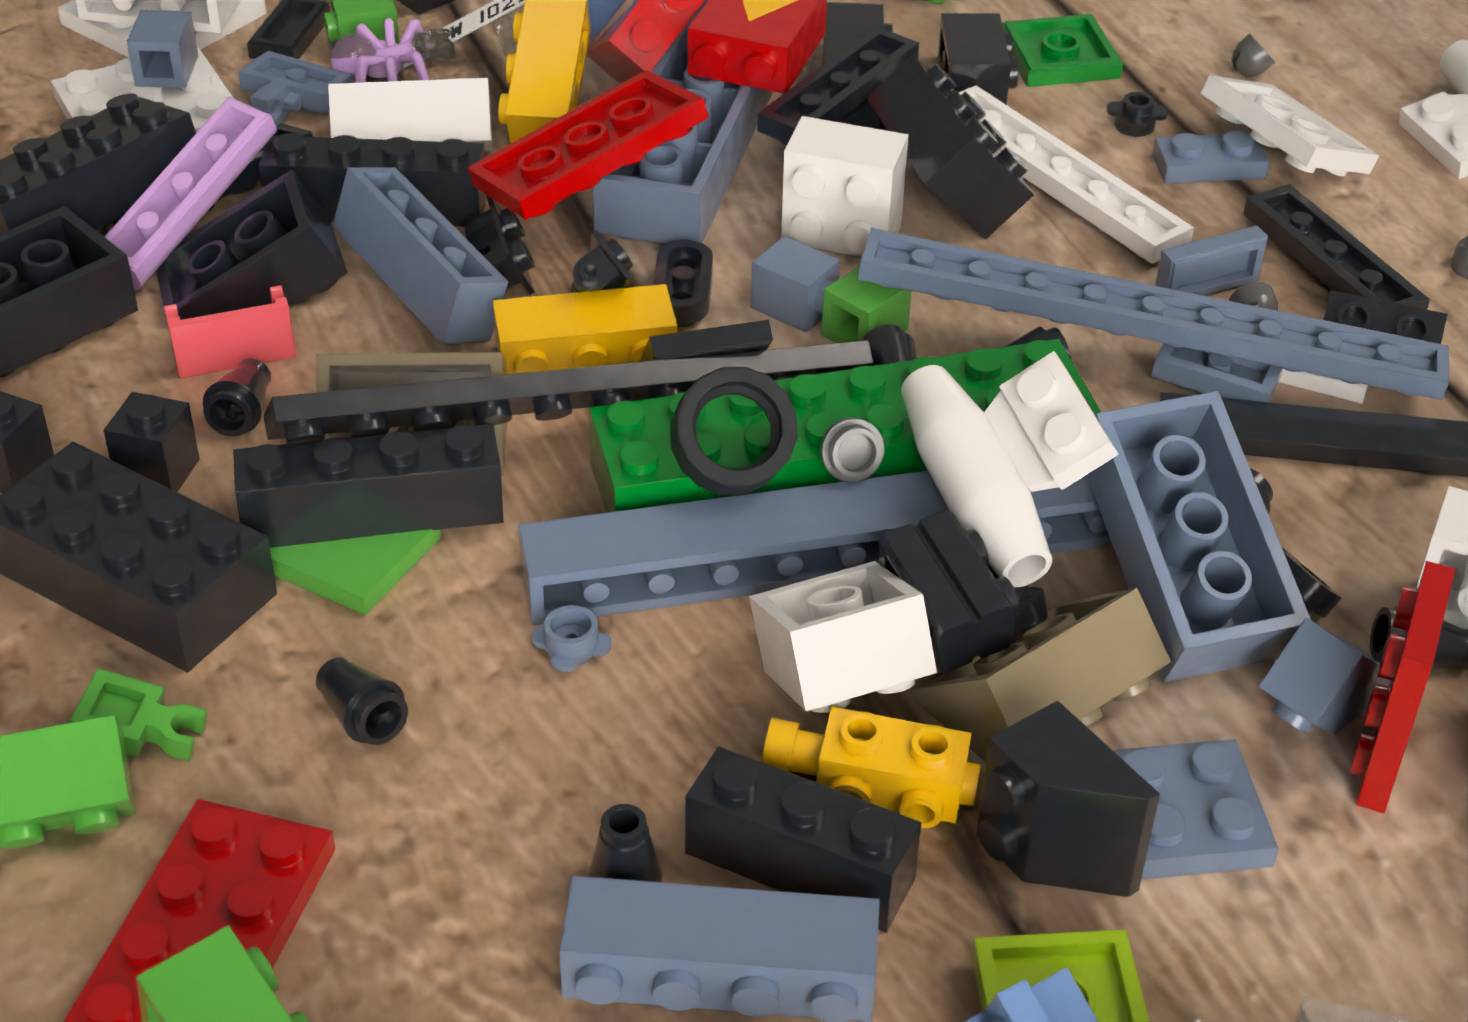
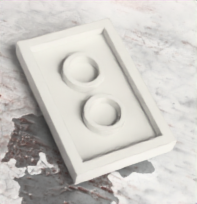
[1200,75,1380,177]

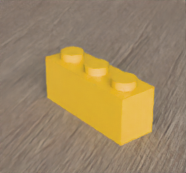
[499,0,591,144]
[493,284,677,374]

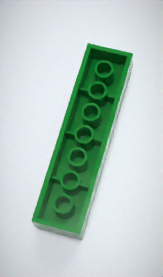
[589,339,1101,513]

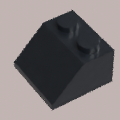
[976,700,1160,897]

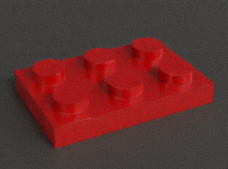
[1350,561,1456,814]

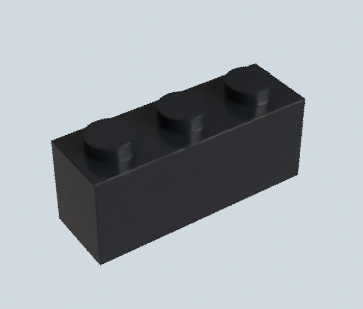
[685,746,922,933]

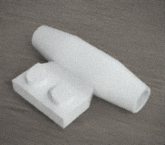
[1399,39,1468,179]
[901,351,1119,587]

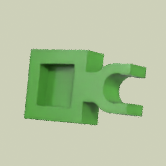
[69,668,207,762]

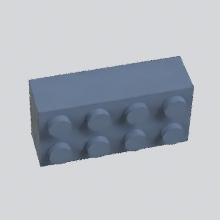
[1087,391,1311,683]

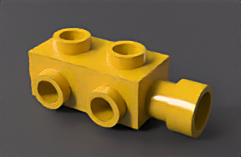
[762,706,981,828]

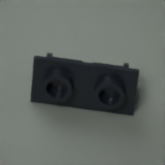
[465,195,535,295]
[571,230,633,293]
[1323,290,1448,344]

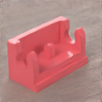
[164,285,296,379]

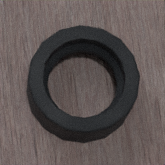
[670,367,798,495]

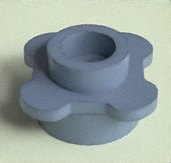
[532,605,611,672]

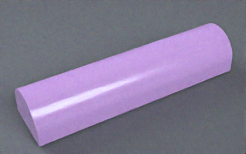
[105,97,276,290]

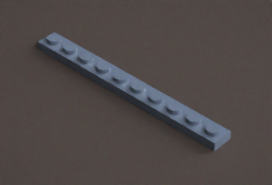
[858,228,1449,400]

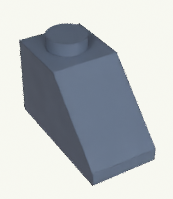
[1259,618,1390,734]

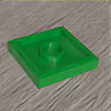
[1002,14,1123,87]

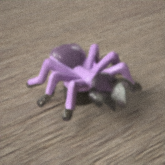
[330,18,456,83]

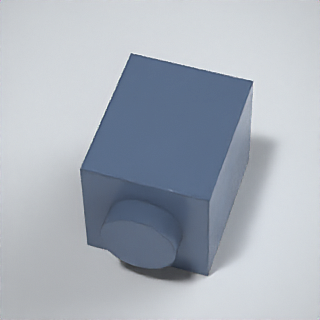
[127,10,198,88]
[751,236,840,332]

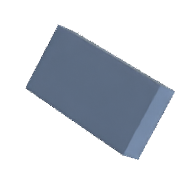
[1155,226,1268,296]

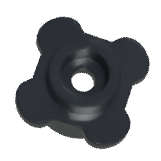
[1106,92,1168,137]

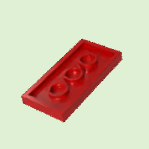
[467,70,709,220]
[64,799,336,1022]

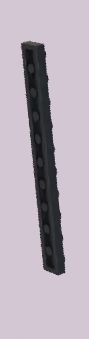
[263,340,873,444]

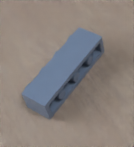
[333,167,508,346]
[559,876,880,1022]

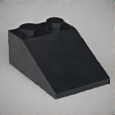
[156,170,348,320]

